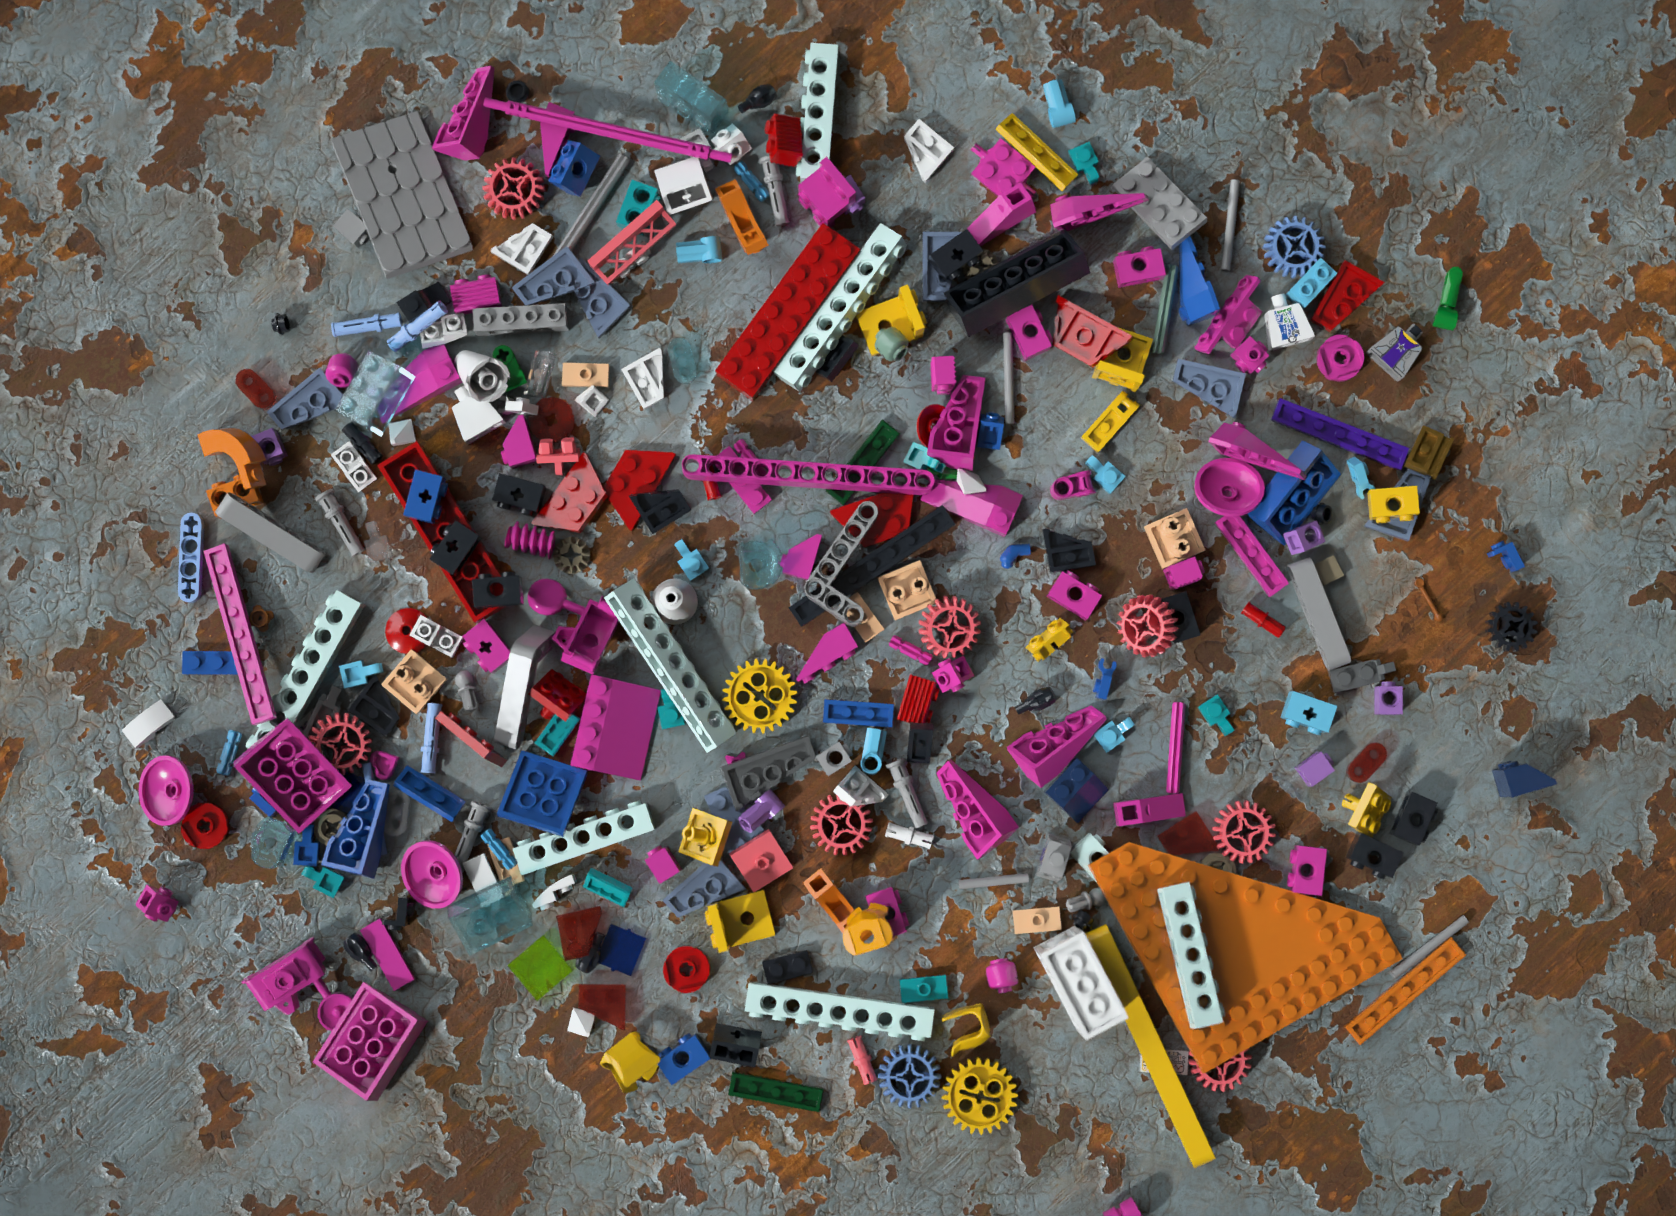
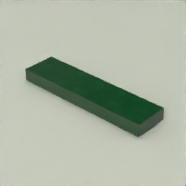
[825,419,900,506]
[728,1071,824,1113]

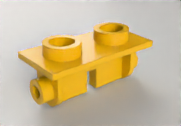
[1025,618,1073,662]

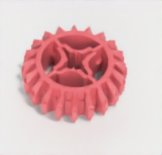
[483,157,545,220]
[1116,594,1179,657]
[918,596,981,658]
[308,712,372,775]
[810,794,873,855]
[1212,800,1276,863]
[1188,1048,1252,1092]

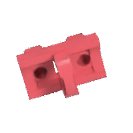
[536,437,580,476]

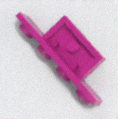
[1194,275,1262,354]

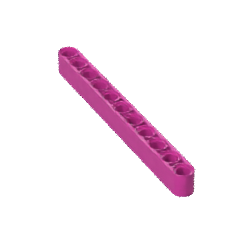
[682,454,935,495]

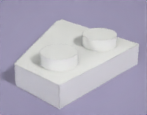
[904,119,954,183]
[491,223,553,275]
[621,348,664,410]
[833,766,889,806]

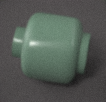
[875,327,909,361]

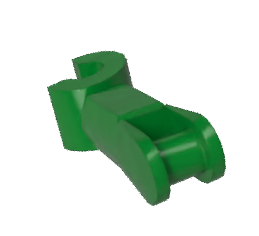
[1432,267,1463,331]

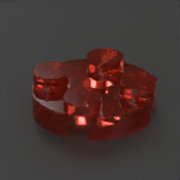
[528,397,575,444]

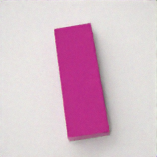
[360,918,415,991]

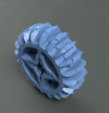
[1263,216,1326,279]
[878,1044,941,1108]

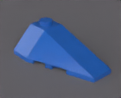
[1179,236,1220,326]
[321,779,390,879]

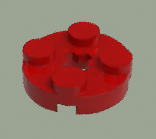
[181,803,230,849]
[663,945,710,993]

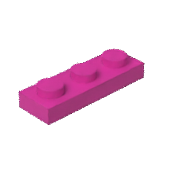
[714,446,772,515]

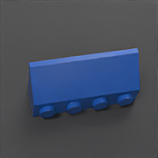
[1248,440,1341,546]

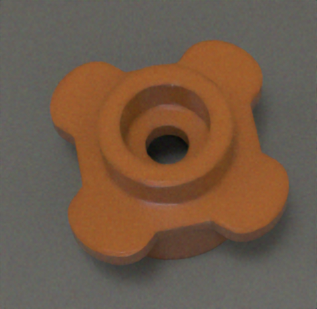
[249,605,274,632]

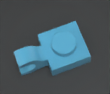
[1084,455,1125,494]
[1346,457,1375,499]
[674,539,710,581]
[339,660,384,689]
[1094,717,1135,753]

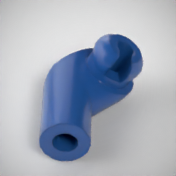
[1000,544,1031,569]

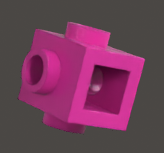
[1230,336,1269,375]
[932,655,974,693]
[135,885,179,922]

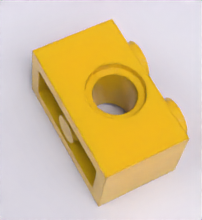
[1367,486,1420,523]

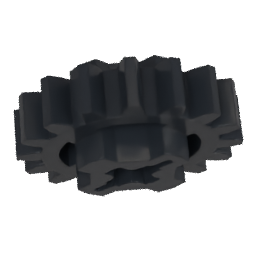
[1485,602,1538,652]

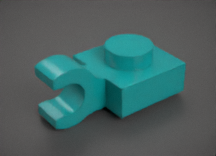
[1068,141,1099,185]
[903,442,946,473]
[657,689,685,730]
[1197,694,1234,736]
[301,866,345,898]

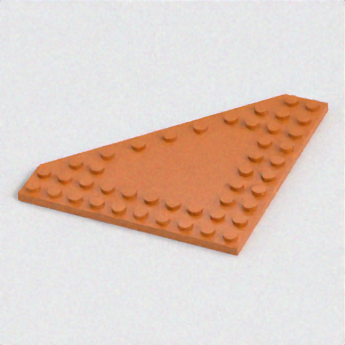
[1088,842,1403,1073]

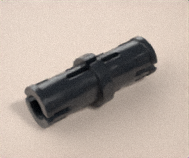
[342,421,383,465]

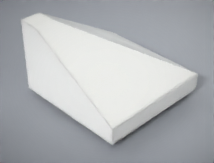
[574,385,609,417]
[389,419,416,446]
[957,468,986,494]
[567,1007,596,1037]

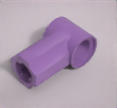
[738,789,785,834]

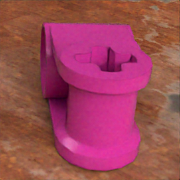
[1050,470,1097,500]

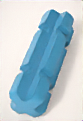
[734,161,769,202]
[216,730,242,776]
[481,829,517,870]

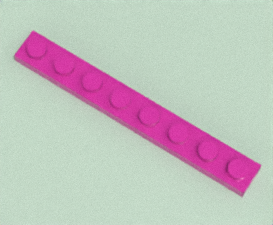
[204,543,277,726]

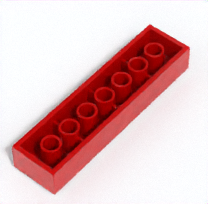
[715,223,860,401]
[377,441,507,624]

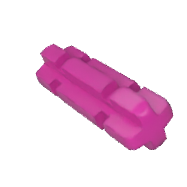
[734,439,768,477]
[889,635,932,666]

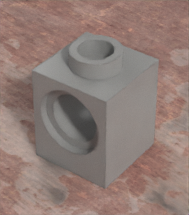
[333,209,370,248]
[816,742,853,776]

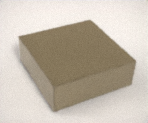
[1315,555,1344,586]

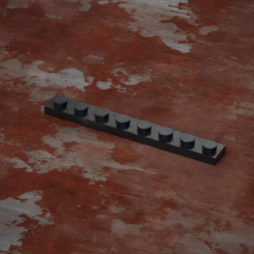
[788,505,956,627]

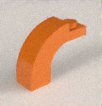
[715,179,769,255]
[197,428,266,490]
[803,868,873,942]

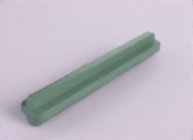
[1152,265,1178,355]

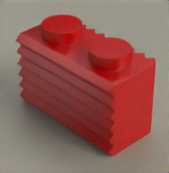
[765,113,803,167]
[897,675,940,724]

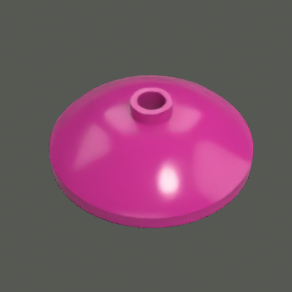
[1194,458,1265,517]
[139,756,194,826]
[401,840,463,909]

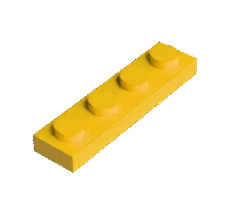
[996,113,1079,191]

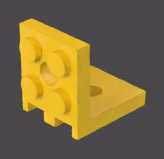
[856,285,927,356]
[1092,327,1153,392]
[704,890,776,953]

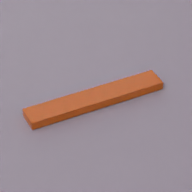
[1344,937,1466,1045]

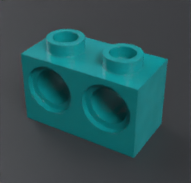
[616,179,661,236]

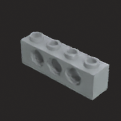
[473,303,569,336]

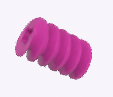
[504,521,556,560]

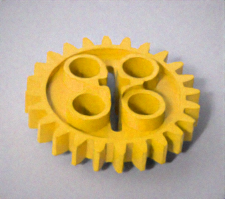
[722,659,797,734]
[941,1057,1018,1135]

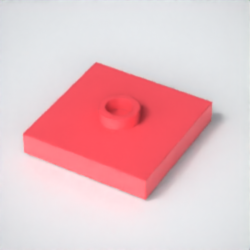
[729,829,793,892]

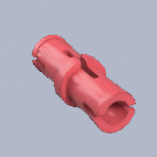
[847,1035,878,1085]

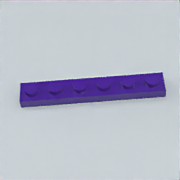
[1270,398,1409,471]

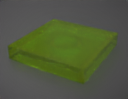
[507,935,573,1001]

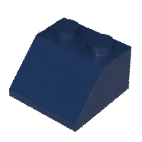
[1043,758,1109,824]
[1492,761,1557,798]

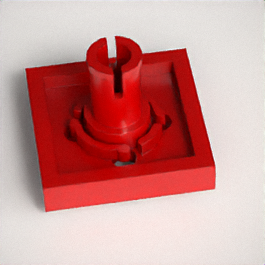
[528,669,587,722]

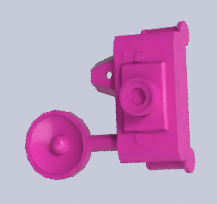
[527,579,619,674]
[241,937,353,1031]

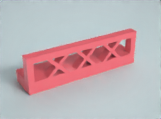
[588,200,677,285]

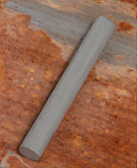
[958,873,1029,889]

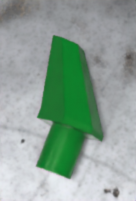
[926,466,958,479]

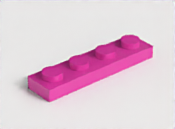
[1215,516,1289,597]

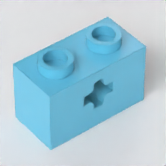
[1285,258,1337,309]
[1280,691,1337,736]

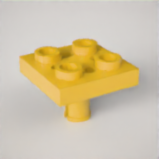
[1342,783,1392,838]
[678,808,732,867]

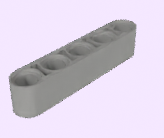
[215,492,326,573]
[1287,557,1351,671]

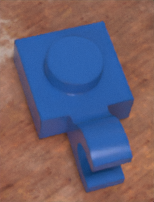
[1093,658,1117,700]
[293,825,320,866]

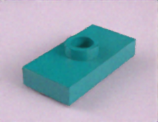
[535,714,581,757]
[583,868,633,907]
[899,974,948,1003]

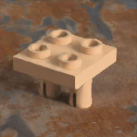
[1144,508,1205,569]
[877,560,936,621]
[381,649,448,715]

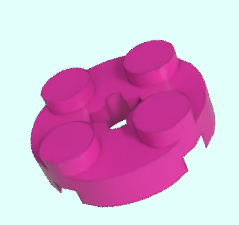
[1317,335,1364,382]

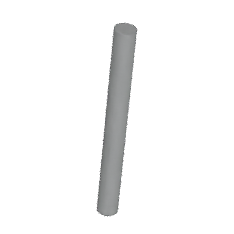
[1221,180,1240,271]
[1003,332,1014,425]
[1389,915,1469,979]

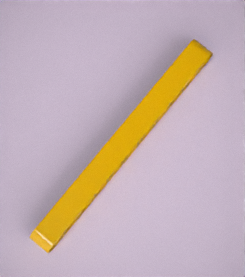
[1085,924,1216,1168]

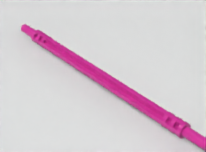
[484,97,732,163]

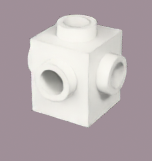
[711,123,752,165]

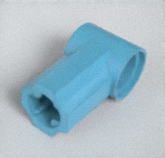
[1043,79,1076,128]
[676,236,723,263]
[861,728,887,775]

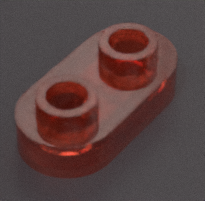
[235,369,276,409]
[1346,743,1387,783]

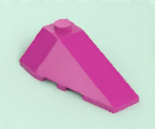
[432,66,495,161]
[1050,193,1149,232]
[371,344,463,423]
[927,375,985,471]
[1208,422,1306,480]
[921,479,1023,537]
[1007,705,1107,788]
[936,760,1019,860]

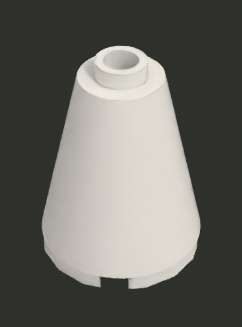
[454,350,510,402]
[652,579,698,625]

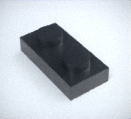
[815,335,859,382]
[907,722,933,764]
[762,950,813,984]

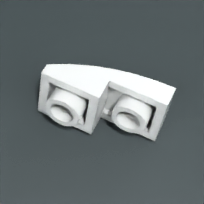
[420,313,467,349]
[331,441,377,492]
[410,615,463,658]
[122,699,175,749]
[462,853,505,905]
[533,874,577,911]

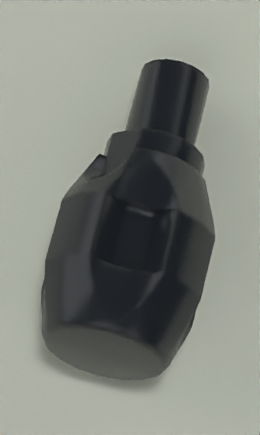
[738,84,776,113]
[1015,687,1057,715]
[575,932,605,973]
[343,933,378,972]

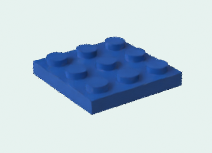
[497,750,588,837]

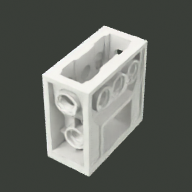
[1033,926,1128,1040]

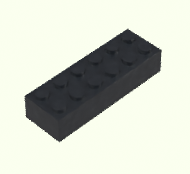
[943,229,1091,337]

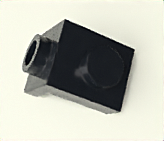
[382,896,415,930]

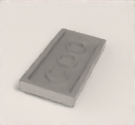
[1112,157,1207,250]

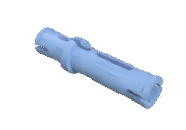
[387,301,448,352]
[331,312,403,337]
[420,703,442,774]

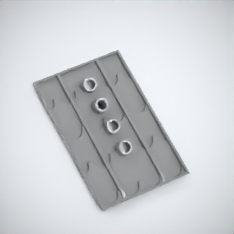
[331,111,473,279]

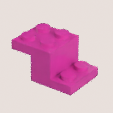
[798,156,856,228]

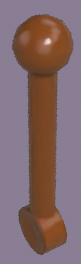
[1414,578,1443,622]

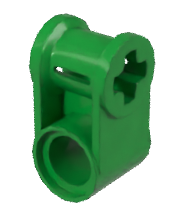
[492,345,527,392]

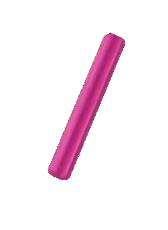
[1166,702,1186,794]

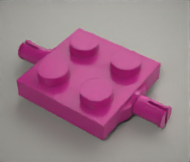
[971,138,1036,198]

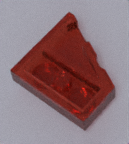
[1156,811,1220,855]
[556,906,602,961]
[578,984,626,1030]

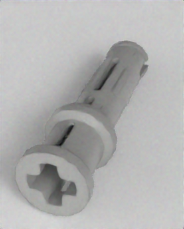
[759,156,790,227]
[315,488,365,557]
[886,757,928,828]
[455,801,491,872]

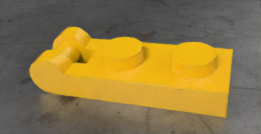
[1081,390,1140,453]

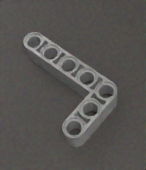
[805,501,878,627]
[494,625,556,750]

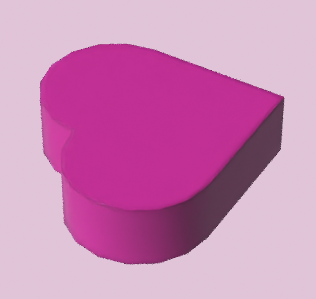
[370,751,400,780]

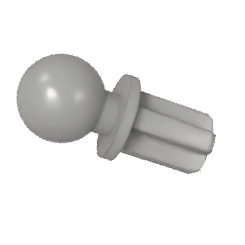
[455,671,478,712]
[1066,888,1106,912]

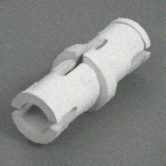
[885,822,934,849]

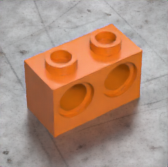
[206,475,264,519]

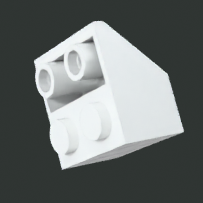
[654,157,713,215]

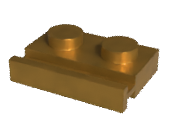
[1404,425,1454,480]

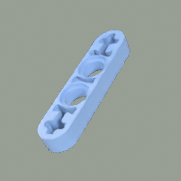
[178,512,204,603]

